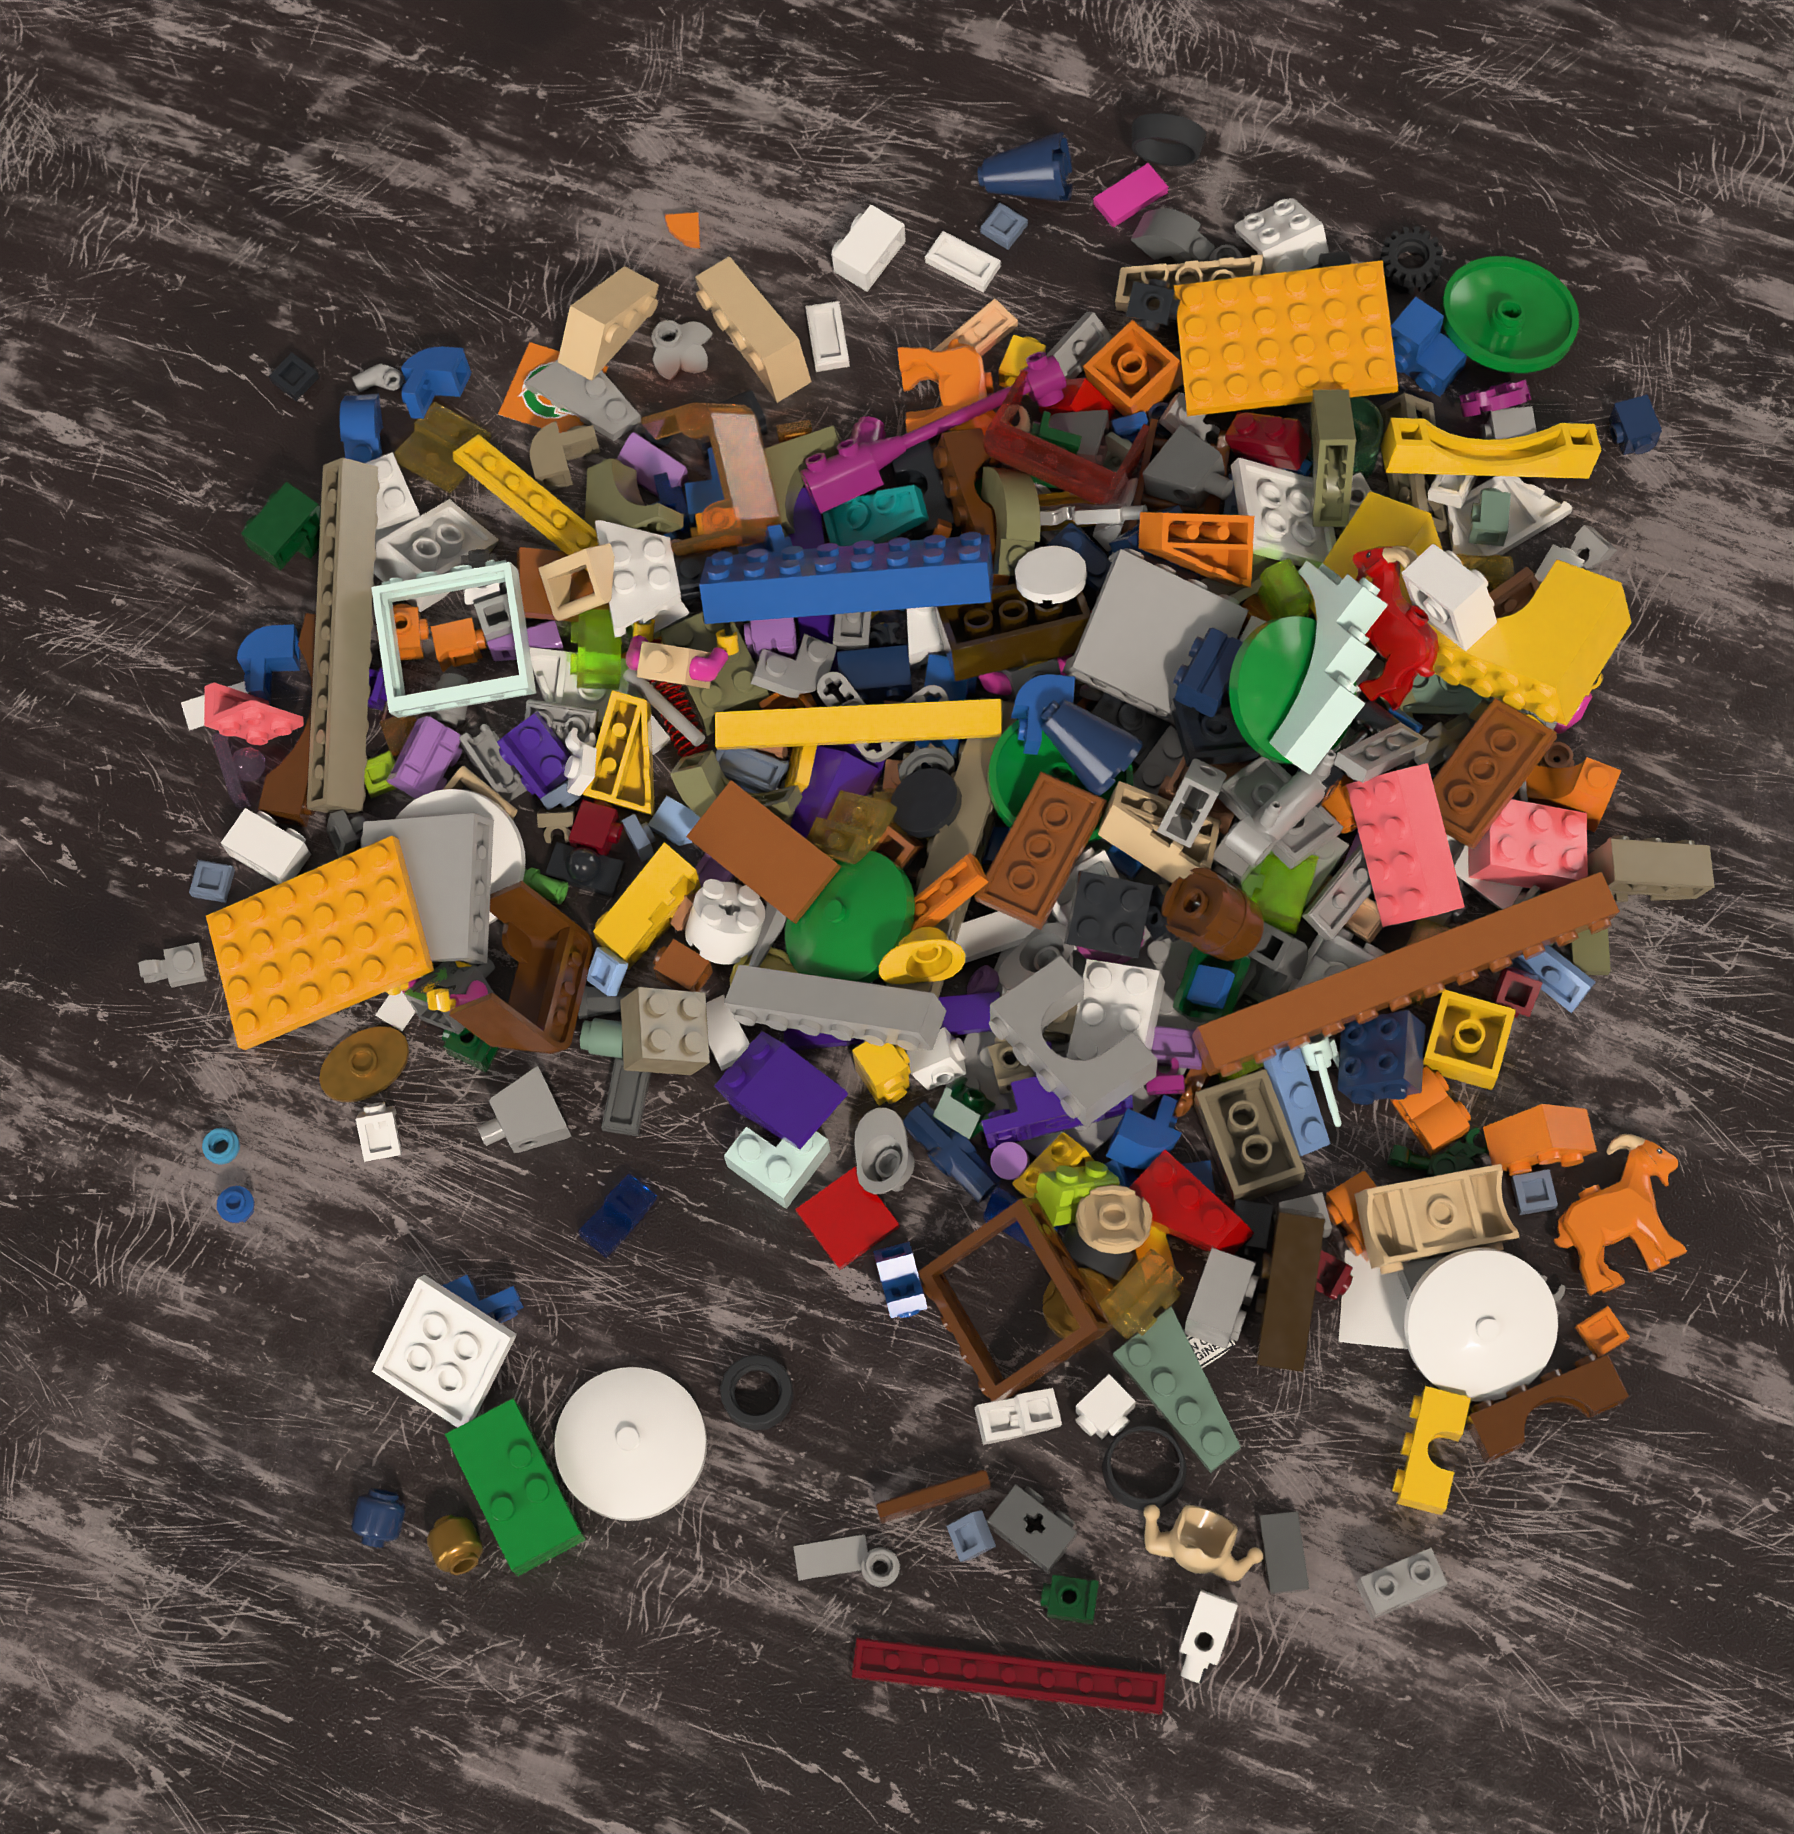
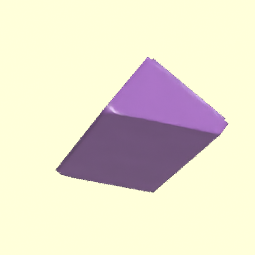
[617,432,689,504]

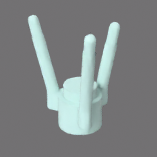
[1300,1033,1342,1127]

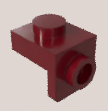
[1315,1250,1353,1300]

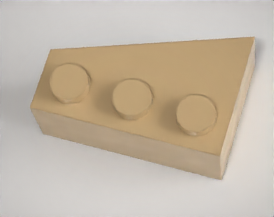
[558,266,659,381]
[1098,781,1221,883]

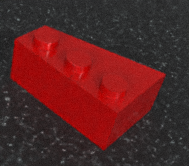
[1129,1150,1254,1255]

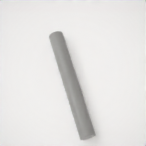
[623,669,705,746]

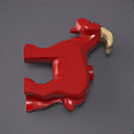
[1352,546,1439,711]

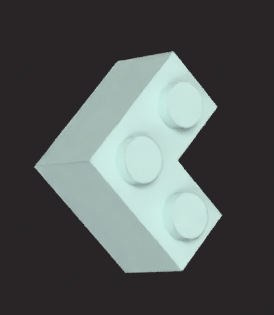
[724,1127,831,1209]

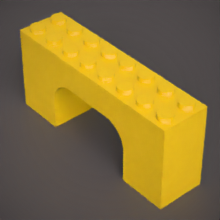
[1304,491,1632,726]

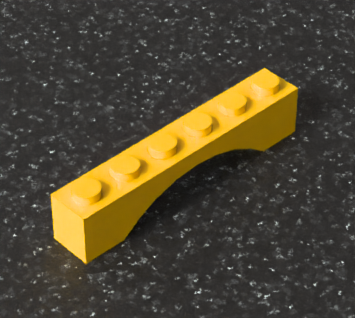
[1380,418,1601,479]

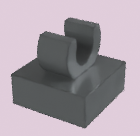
[326,810,366,858]

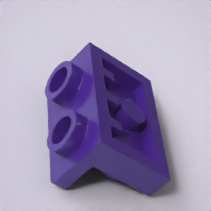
[497,711,571,799]

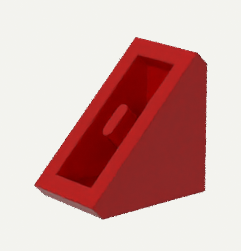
[1039,378,1116,422]

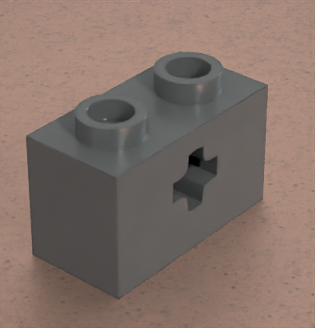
[987,1484,1077,1574]

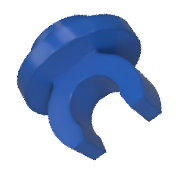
[217,1186,255,1223]

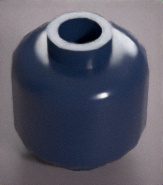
[351,1488,406,1548]

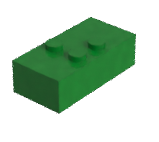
[445,1399,586,1576]

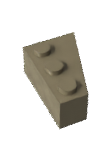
[1587,835,1715,902]

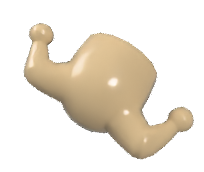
[1143,1504,1264,1581]

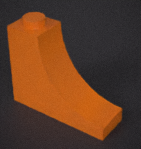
[1526,757,1621,832]

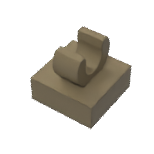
[537,806,577,843]

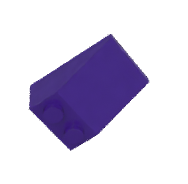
[714,1031,848,1150]

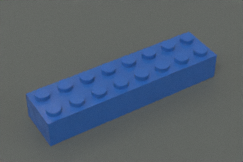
[699,532,994,624]

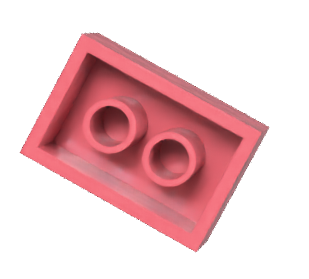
[1468,799,1588,892]

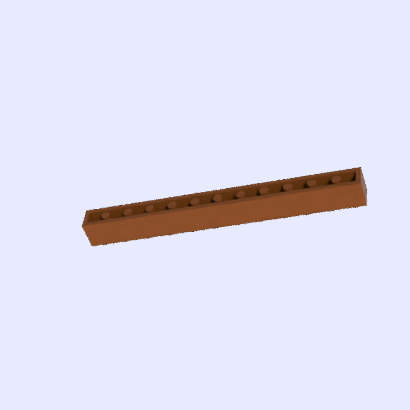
[1192,872,1620,1077]

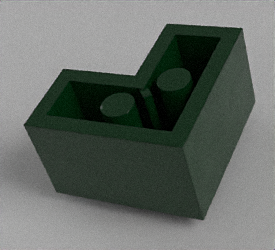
[241,482,321,571]

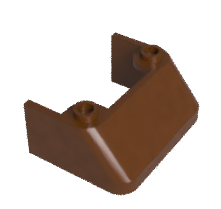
[449,881,593,1054]

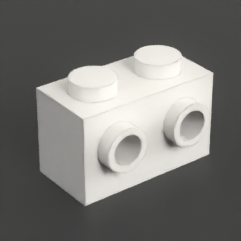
[831,205,906,291]
[221,808,311,884]

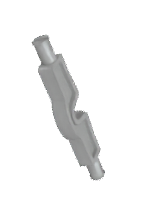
[1040,503,1148,525]

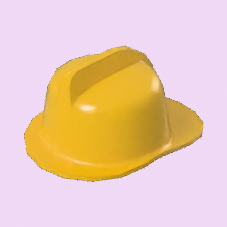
[879,927,965,984]

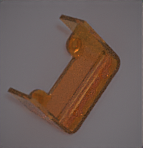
[641,402,782,556]

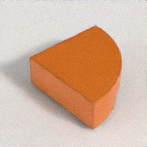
[665,212,700,248]

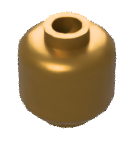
[427,1515,483,1575]

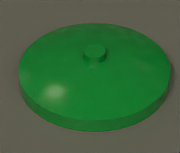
[1440,256,1579,373]
[1229,616,1357,764]
[987,719,1134,845]
[785,850,915,984]

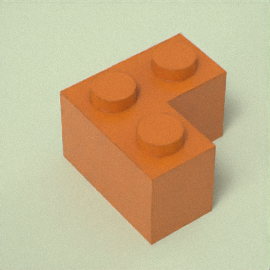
[1483,1104,1597,1176]

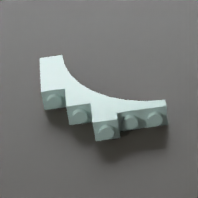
[1269,561,1387,775]

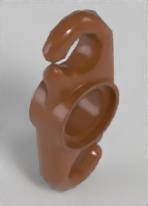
[1174,1061,1212,1117]

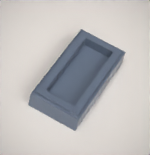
[715,749,789,793]

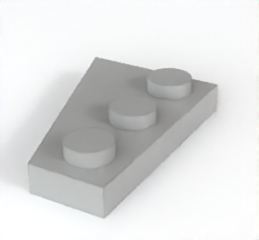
[525,359,642,441]

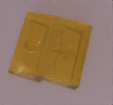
[394,402,491,494]
[807,790,897,865]

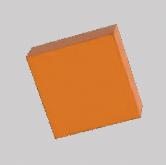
[1575,1306,1630,1359]

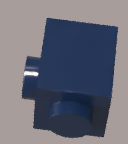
[1609,394,1662,455]

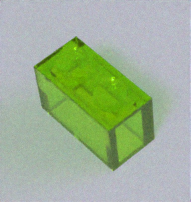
[570,609,621,690]
[1251,853,1319,934]

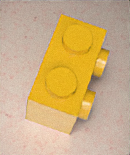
[852,1041,911,1106]

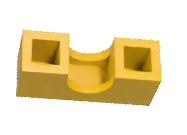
[1392,1386,1471,1515]

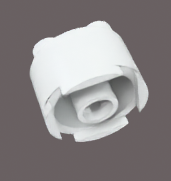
[685,879,765,964]

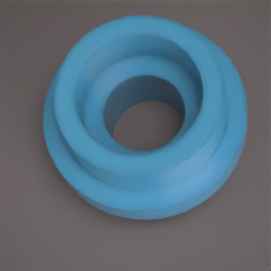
[202,1128,240,1165]

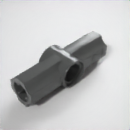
[1397,712,1471,771]

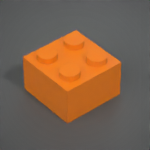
[1083,320,1184,417]

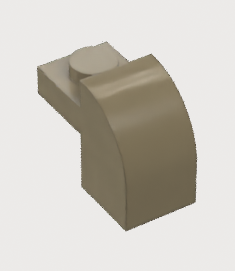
[530,421,600,491]

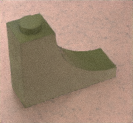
[1311,389,1356,527]
[735,425,842,543]
[585,459,683,535]

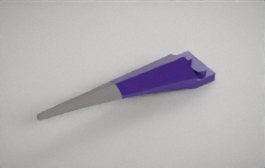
[749,742,894,967]

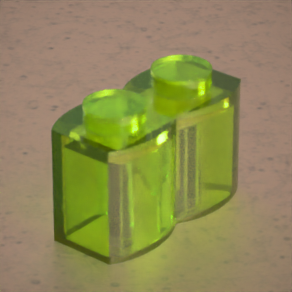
[1257,558,1312,620]

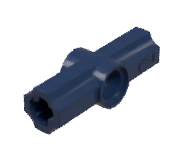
[903,1101,1002,1204]

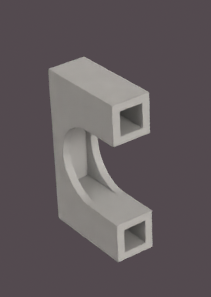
[989,955,1157,1127]

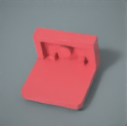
[204,682,304,745]

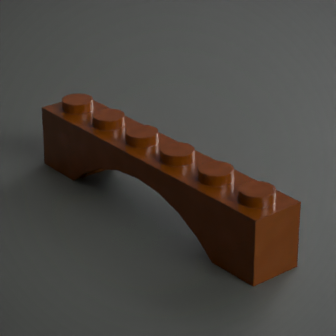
[258,613,316,827]

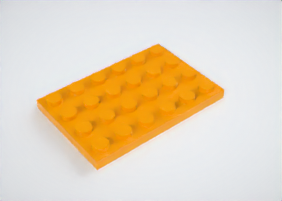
[1174,260,1398,416]
[206,836,434,1050]

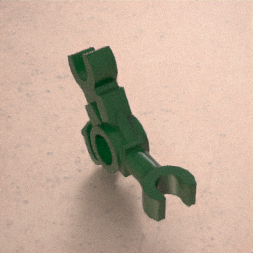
[1387,1127,1489,1177]

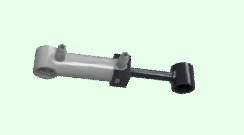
[1224,700,1400,868]

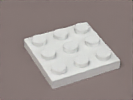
[1231,457,1336,568]
[372,1275,517,1428]

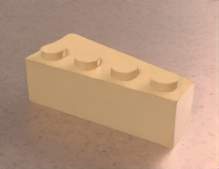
[1115,255,1263,320]
[695,256,811,403]

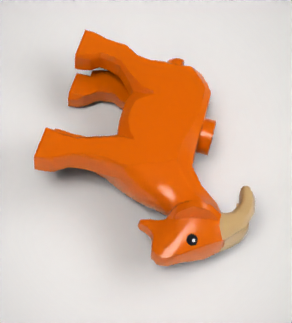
[897,339,1031,466]
[1554,1134,1687,1296]

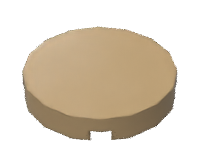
[1076,1185,1152,1254]

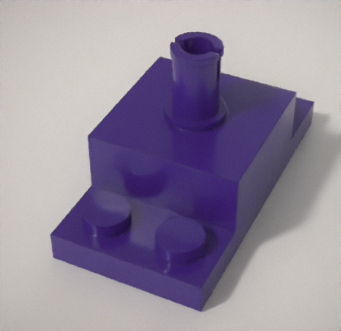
[982,1042,1133,1149]

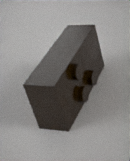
[935,583,1091,681]
[1255,1207,1326,1372]

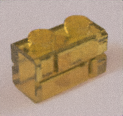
[1099,1249,1184,1339]

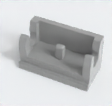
[459,724,527,802]

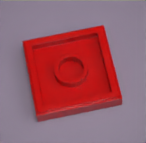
[795,1166,900,1271]

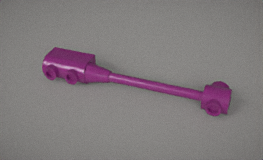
[800,352,1066,513]

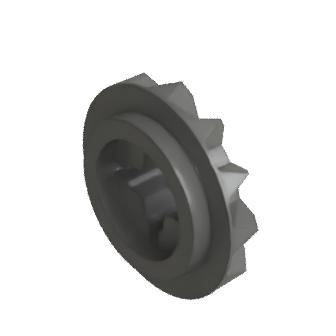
[897,742,955,782]

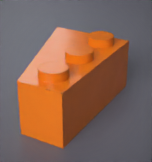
[1138,512,1255,588]

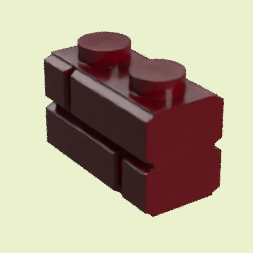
[1225,411,1312,470]

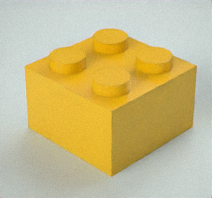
[1423,990,1516,1090]

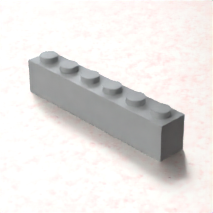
[724,965,946,1051]

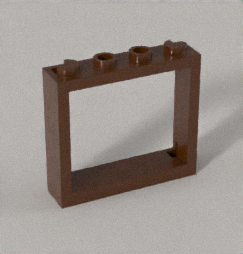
[918,1198,1113,1402]

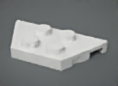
[1446,476,1573,571]
[595,520,681,637]
[529,647,657,727]

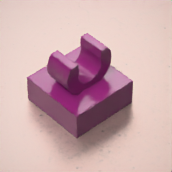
[1146,1058,1185,1095]

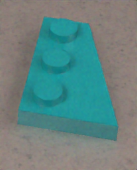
[822,485,929,546]

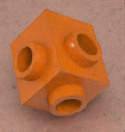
[377,604,429,660]

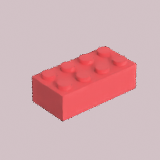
[1346,763,1464,927]

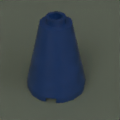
[978,132,1073,202]
[1040,699,1143,796]

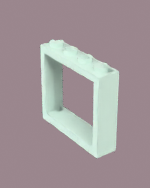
[371,560,536,718]

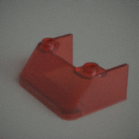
[983,369,1150,504]

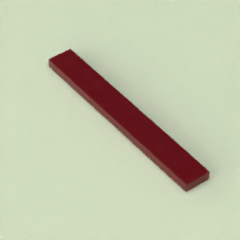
[852,1638,1166,1715]

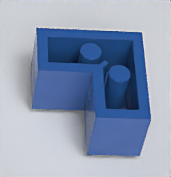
[1391,297,1467,397]

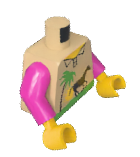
[626,619,739,689]

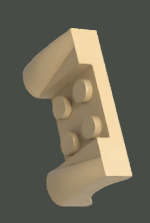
[1354,1164,1520,1275]

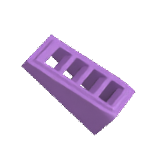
[487,620,564,661]

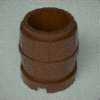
[1162,868,1264,961]

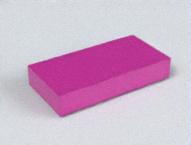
[1093,163,1168,228]

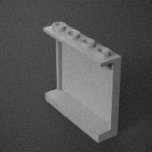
[1062,548,1248,725]
[361,813,494,964]

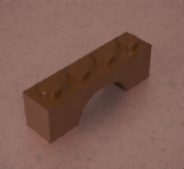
[933,428,997,567]
[1465,1354,1629,1464]

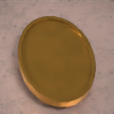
[319,1026,409,1102]

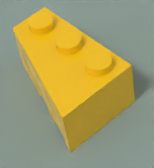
[582,690,655,816]
[593,842,701,970]

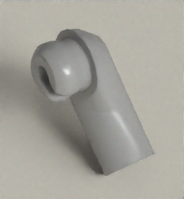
[352,363,404,392]

